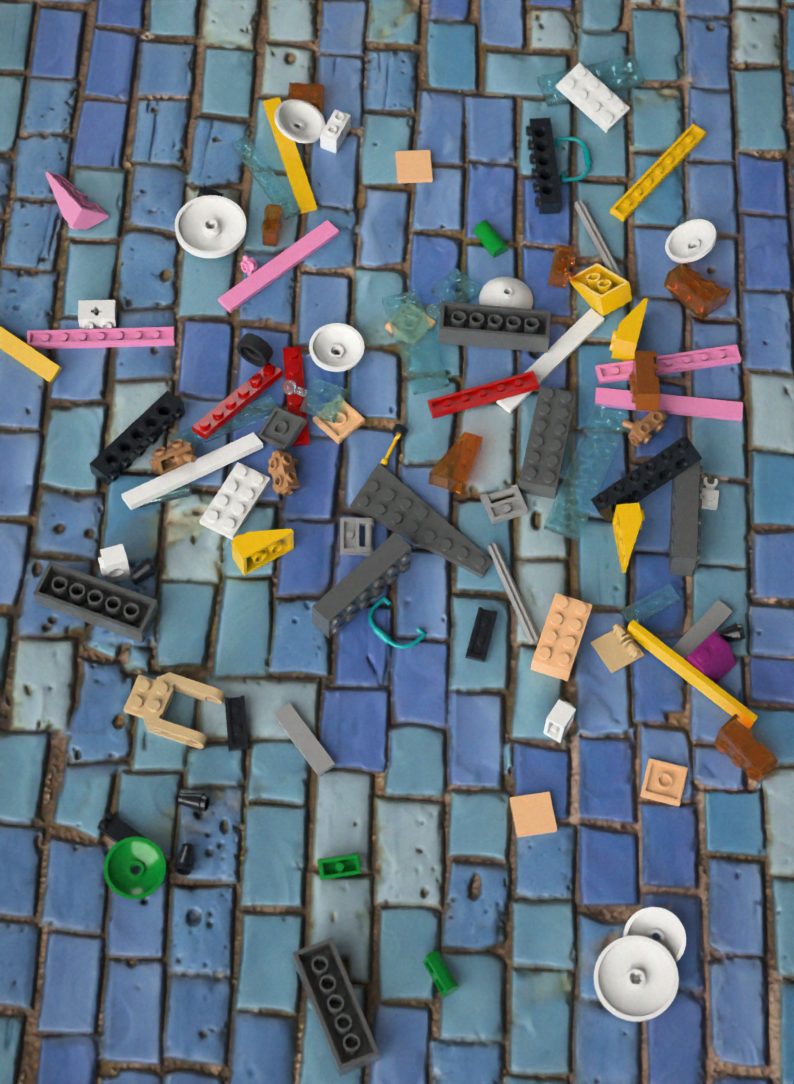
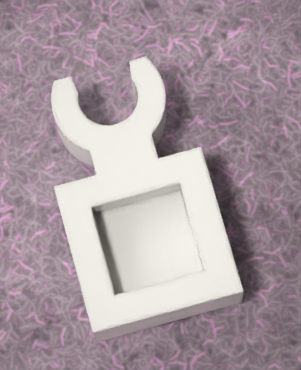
[699,477,719,510]

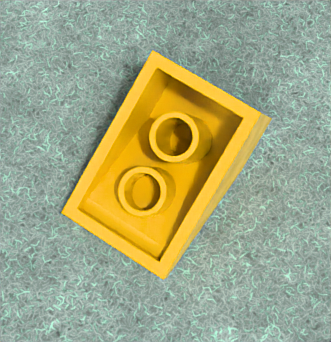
[569,263,632,316]
[609,298,648,361]
[612,502,645,573]
[231,529,294,576]

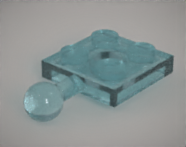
[426,268,482,318]
[282,377,348,423]

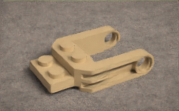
[123,672,226,749]

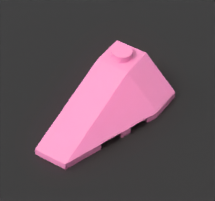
[46,171,109,230]

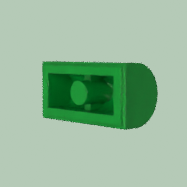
[474,220,508,258]
[317,852,361,880]
[423,950,459,997]

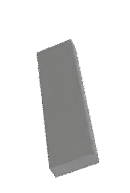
[672,600,733,659]
[273,703,335,777]

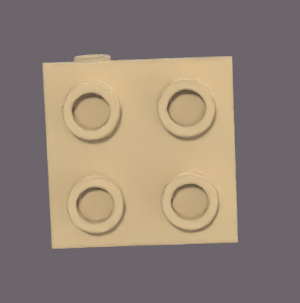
[590,623,644,674]

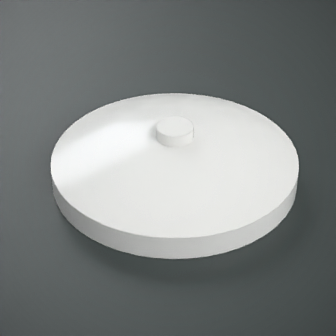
[175,195,247,258]
[594,936,679,1022]

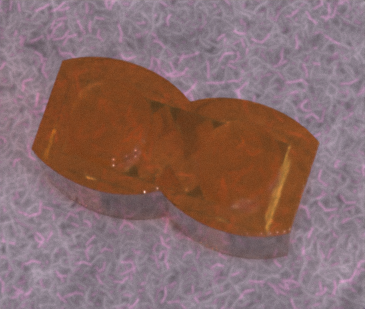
[261,204,282,247]

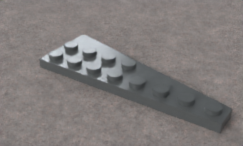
[350,463,492,579]

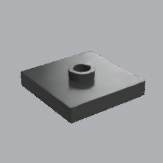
[257,407,307,452]

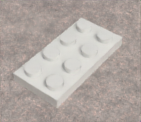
[556,63,630,133]
[199,462,271,540]

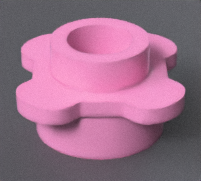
[241,255,257,276]

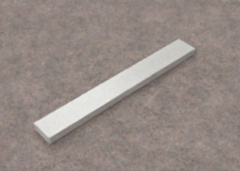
[496,309,605,413]
[121,432,263,510]

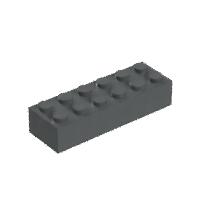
[438,301,551,353]
[518,386,577,499]
[668,461,703,577]
[312,532,411,638]
[33,561,159,643]
[292,937,380,1076]

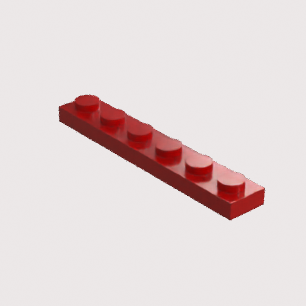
[283,346,310,447]
[192,363,283,439]
[427,371,539,419]

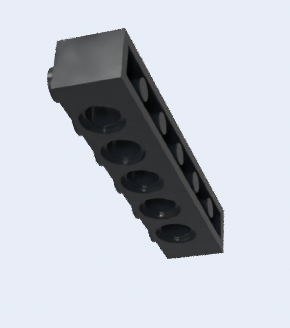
[526,118,562,214]
[89,390,185,486]
[591,435,702,523]

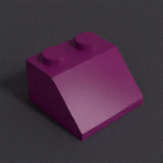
[685,631,736,684]

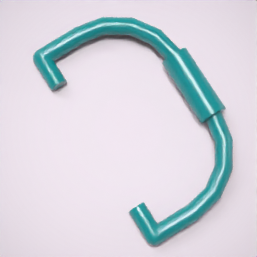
[555,136,592,182]
[368,596,427,649]

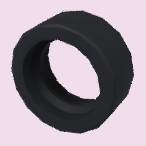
[236,333,273,367]

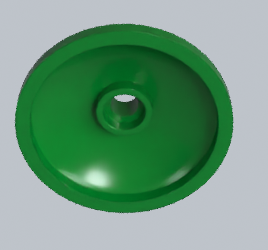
[104,837,166,900]

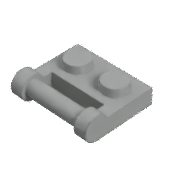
[480,484,528,525]
[340,518,375,557]

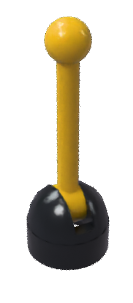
[381,424,408,466]

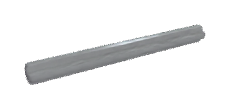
[574,200,625,279]
[487,543,539,645]

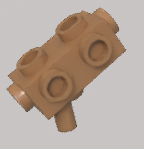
[621,409,668,447]
[149,439,196,475]
[268,450,300,496]

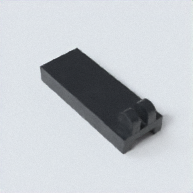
[466,607,498,663]
[224,696,249,752]
[97,812,147,843]

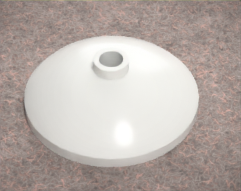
[275,99,325,143]
[665,219,717,263]
[479,277,533,309]
[309,323,364,372]
[623,907,686,963]

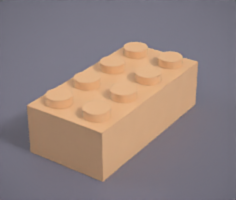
[530,593,593,682]

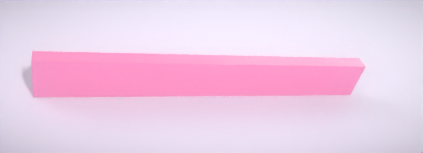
[218,220,339,313]
[27,327,175,349]
[595,344,742,384]
[594,387,743,421]

